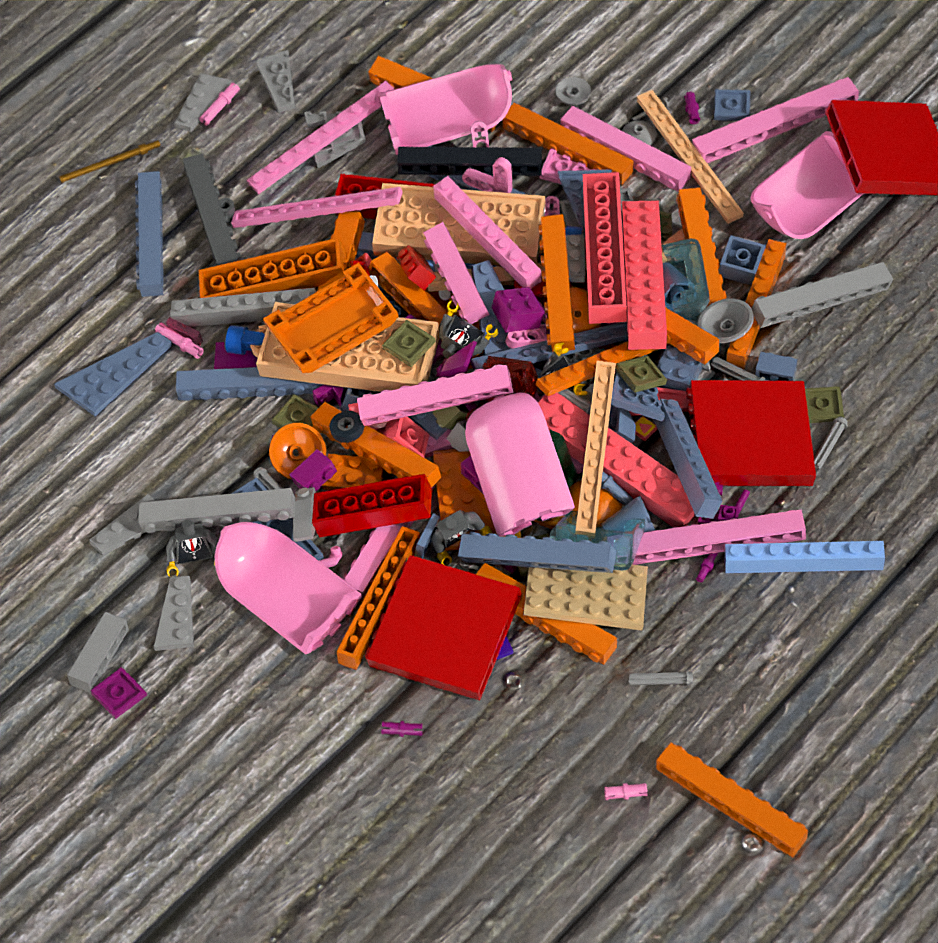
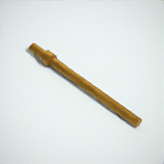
[59,140,161,183]

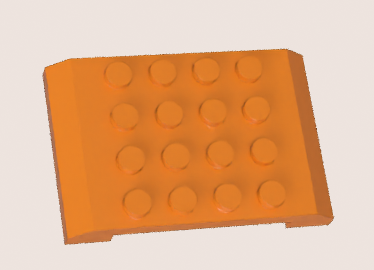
[263,263,399,373]
[433,449,521,551]

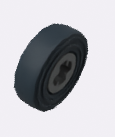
[329,411,364,443]

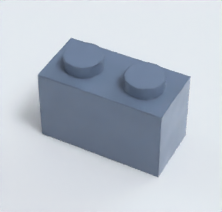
[755,352,798,381]

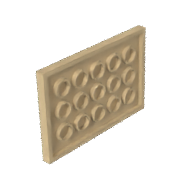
[523,562,648,630]

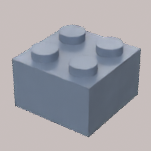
[719,235,766,286]
[657,345,702,391]

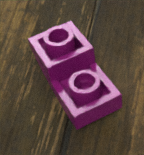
[698,505,739,525]

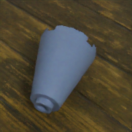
[663,262,697,312]
[599,496,655,539]

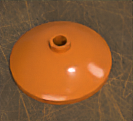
[547,288,601,334]
[269,423,326,479]
[569,480,623,527]

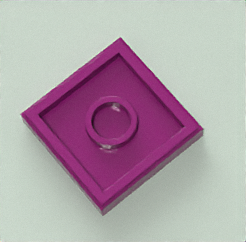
[90,667,147,719]

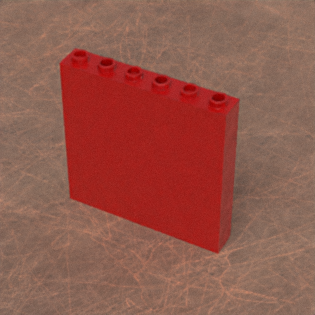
[825,100,938,195]
[686,380,816,486]
[365,555,522,701]

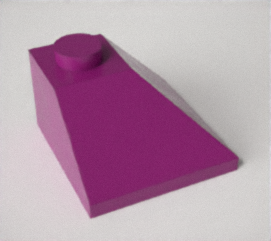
[436,341,477,378]

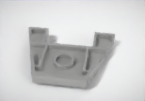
[304,111,366,168]

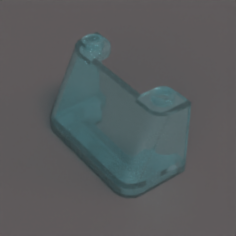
[662,239,710,322]
[556,511,645,571]

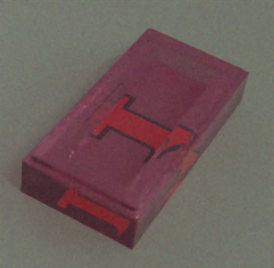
[166,317,203,346]

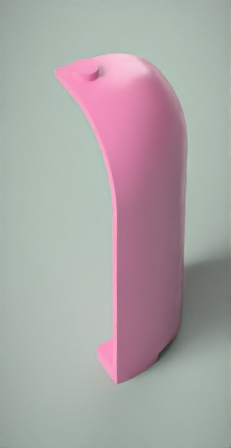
[379,64,512,155]
[750,131,865,239]
[465,393,575,537]
[215,522,362,654]

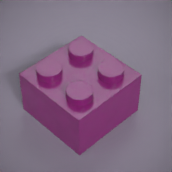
[491,287,545,333]

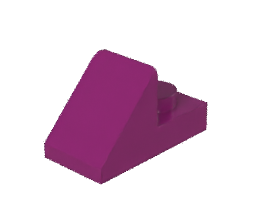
[313,385,347,407]

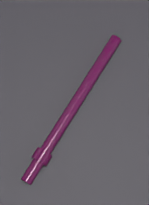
[696,489,750,583]

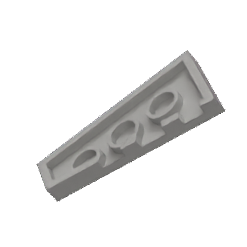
[256,50,295,113]

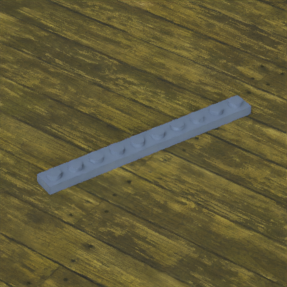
[471,322,628,371]

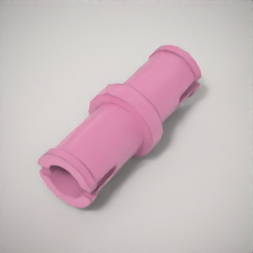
[604,783,647,800]

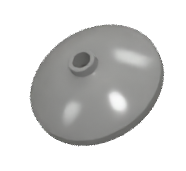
[698,299,754,343]

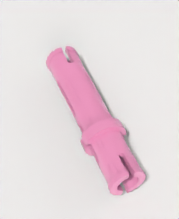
[199,82,240,126]
[155,322,204,359]

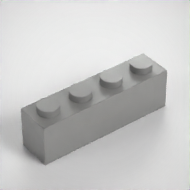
[67,612,129,693]

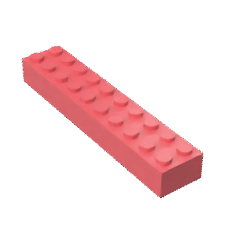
[583,172,627,324]
[622,201,667,350]
[538,393,695,527]

